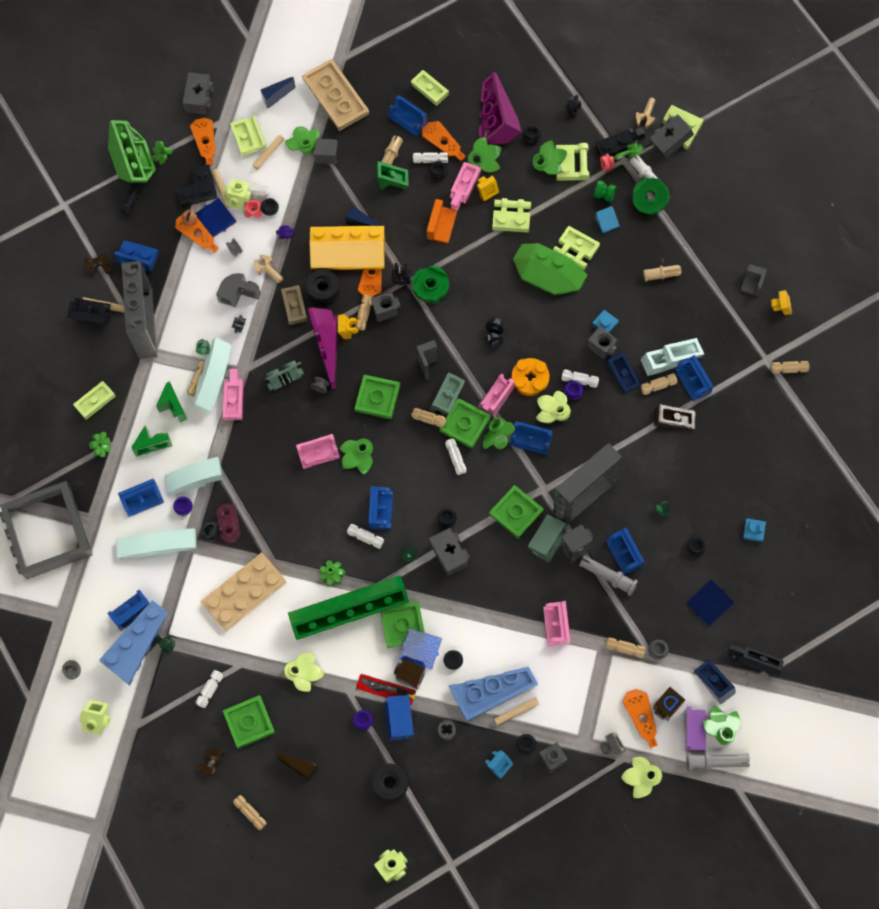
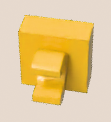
[477,176,499,201]
[771,290,792,315]
[338,314,359,339]

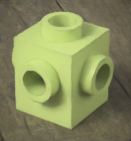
[224,179,251,211]
[80,700,111,735]
[374,850,408,884]

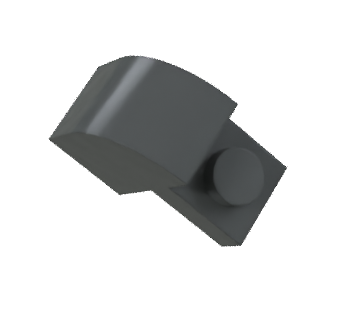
[216,273,261,307]

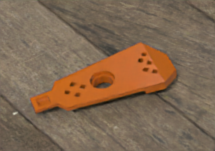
[190,118,216,166]
[422,121,465,161]
[175,214,219,253]
[358,269,382,298]
[622,689,658,748]

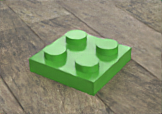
[355,375,401,420]
[439,398,491,449]
[489,485,544,539]
[381,601,426,649]
[223,695,275,749]

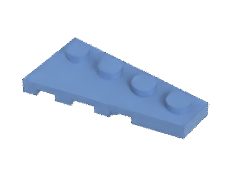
[99,600,168,686]
[448,666,538,722]

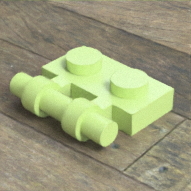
[492,198,531,232]
[553,226,600,270]

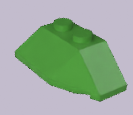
[108,120,156,182]
[513,243,587,295]

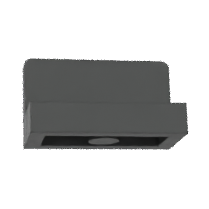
[417,340,438,380]

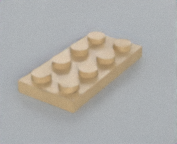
[302,59,369,131]
[201,552,287,632]

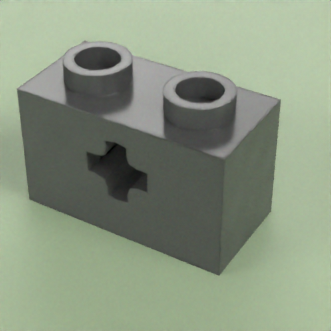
[182,72,214,114]
[650,114,694,159]
[560,524,593,563]
[429,528,470,577]

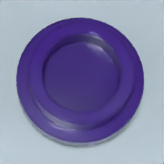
[276,225,294,239]
[564,381,583,400]
[173,497,193,516]
[353,710,373,730]

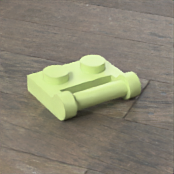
[556,143,589,181]

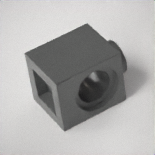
[371,292,401,322]
[587,327,618,360]
[539,742,568,774]

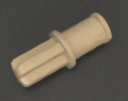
[381,136,403,165]
[643,265,681,282]

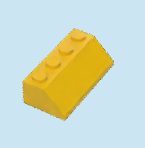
[310,226,385,270]

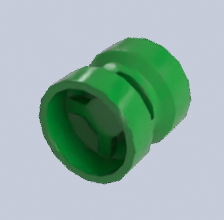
[593,180,617,203]

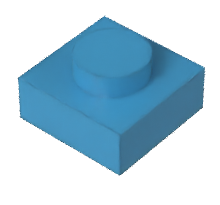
[592,310,619,333]

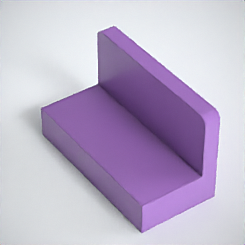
[685,706,706,752]

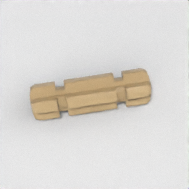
[355,295,372,331]
[187,361,205,397]
[771,361,809,374]
[641,373,677,395]
[411,408,446,427]
[606,637,645,658]
[233,795,267,830]

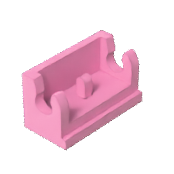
[478,374,515,418]
[296,434,340,469]
[543,601,570,646]

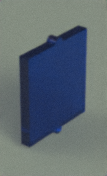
[196,198,237,238]
[687,580,734,626]
[399,628,442,670]

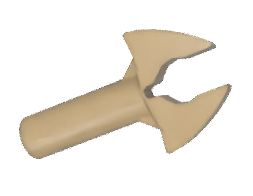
[635,97,655,130]
[254,255,283,283]

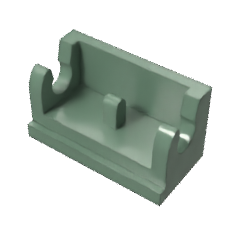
[429,372,465,416]
[528,514,568,563]

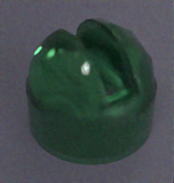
[195,339,211,355]
[656,501,670,516]
[401,547,417,561]
[158,636,175,654]

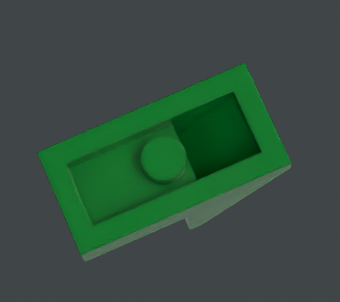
[376,161,409,190]
[156,381,187,422]
[132,425,172,457]

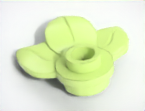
[536,391,571,424]
[284,653,324,692]
[621,757,662,798]

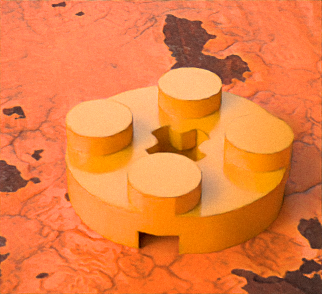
[512,358,549,396]

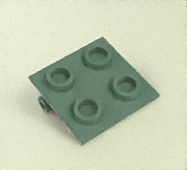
[264,360,304,391]

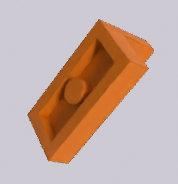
[427,199,457,243]

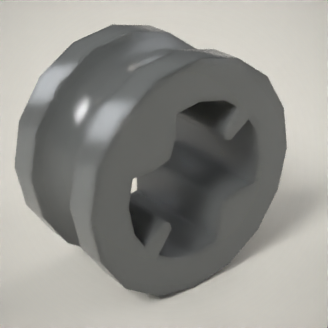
[226,238,243,257]
[311,377,330,393]
[62,660,81,680]
[438,720,456,740]

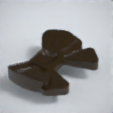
[84,252,112,276]
[196,748,224,776]

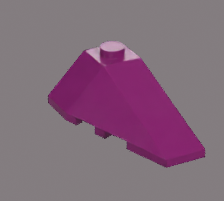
[479,72,521,145]
[308,308,338,389]

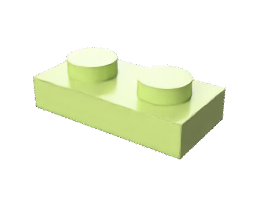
[411,70,449,106]
[73,381,116,420]

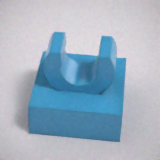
[743,518,766,542]
[485,750,514,779]

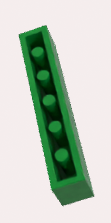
[288,575,410,640]

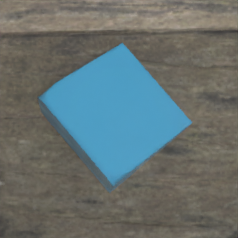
[595,206,619,233]

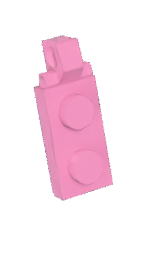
[450,162,481,211]
[223,369,244,420]

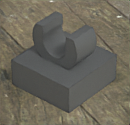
[600,733,626,755]

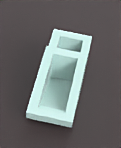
[641,338,704,376]
[165,457,224,494]

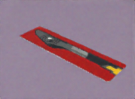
[356,674,416,705]

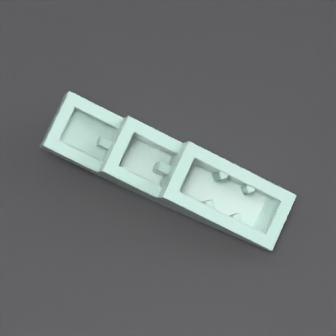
[193,337,232,414]
[116,528,196,560]

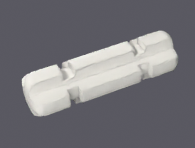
[413,153,448,163]
[249,184,269,197]
[562,370,599,388]
[445,438,466,475]
[347,524,384,549]
[195,670,223,708]

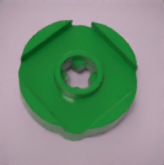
[633,178,670,215]
[412,266,449,304]

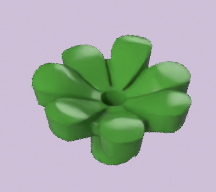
[152,141,172,165]
[89,432,111,457]
[320,560,345,586]

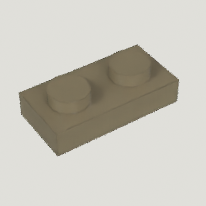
[281,285,308,325]

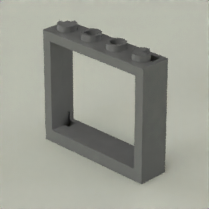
[121,261,158,359]
[553,443,622,525]
[0,481,93,580]

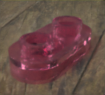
[217,504,240,543]

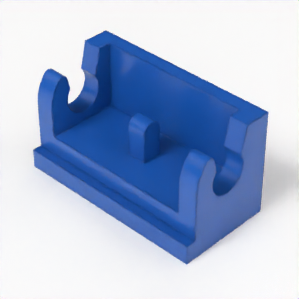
[388,95,427,136]
[675,355,713,402]
[510,421,553,455]
[118,478,165,517]
[369,486,393,530]
[606,528,644,576]
[107,590,149,631]
[384,695,414,741]

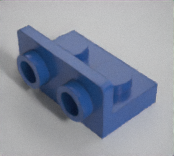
[114,240,159,272]

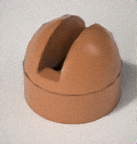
[182,210,197,226]

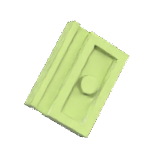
[230,115,266,156]

